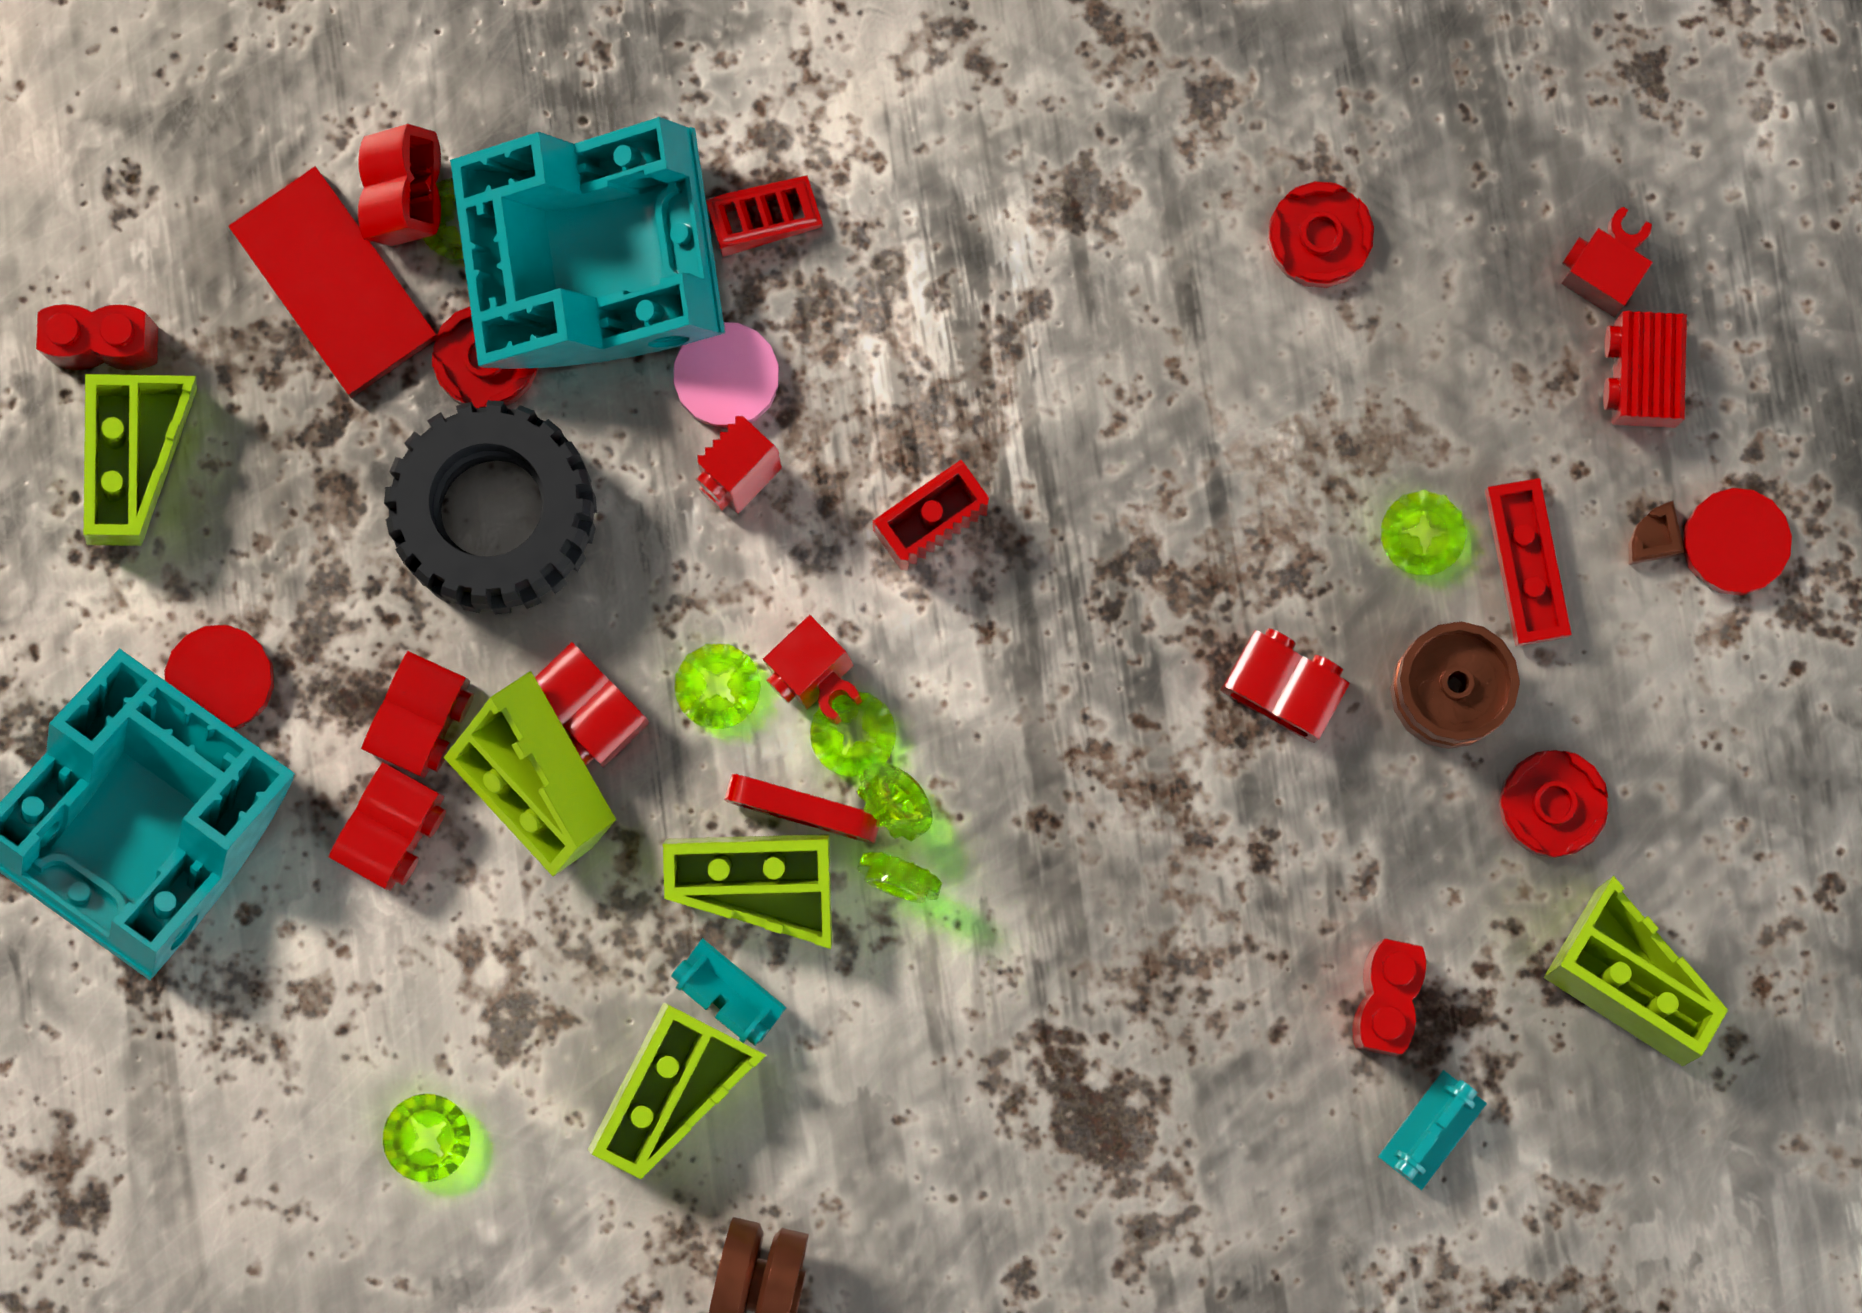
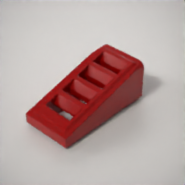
[706,175,823,257]

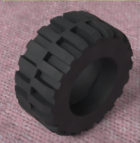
[384,400,597,615]

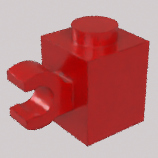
[1561,207,1653,318]
[763,615,862,725]

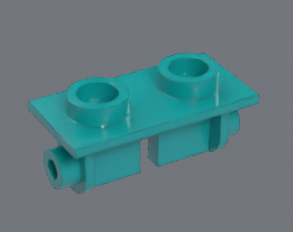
[671,938,787,1046]
[1378,1070,1487,1191]

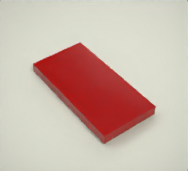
[228,166,437,399]

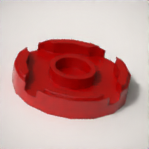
[1268,181,1374,288]
[432,306,538,408]
[1682,488,1792,596]
[164,625,274,731]
[1499,750,1608,858]

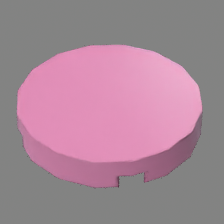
[673,322,779,429]

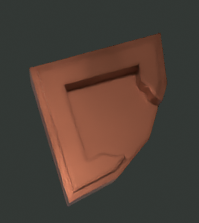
[1628,501,1684,565]

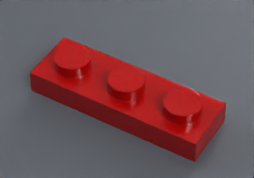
[1485,478,1572,647]

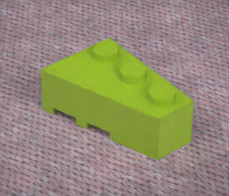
[83,374,197,546]
[443,671,616,877]
[663,834,832,949]
[1544,875,1728,1067]
[588,1003,767,1179]

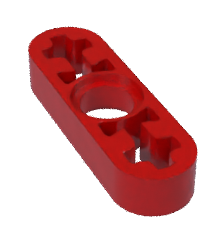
[724,774,882,844]

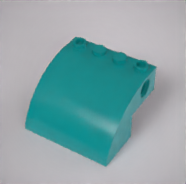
[450,117,725,369]
[0,648,295,980]

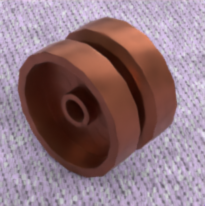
[1390,621,1520,749]
[709,1217,809,1313]

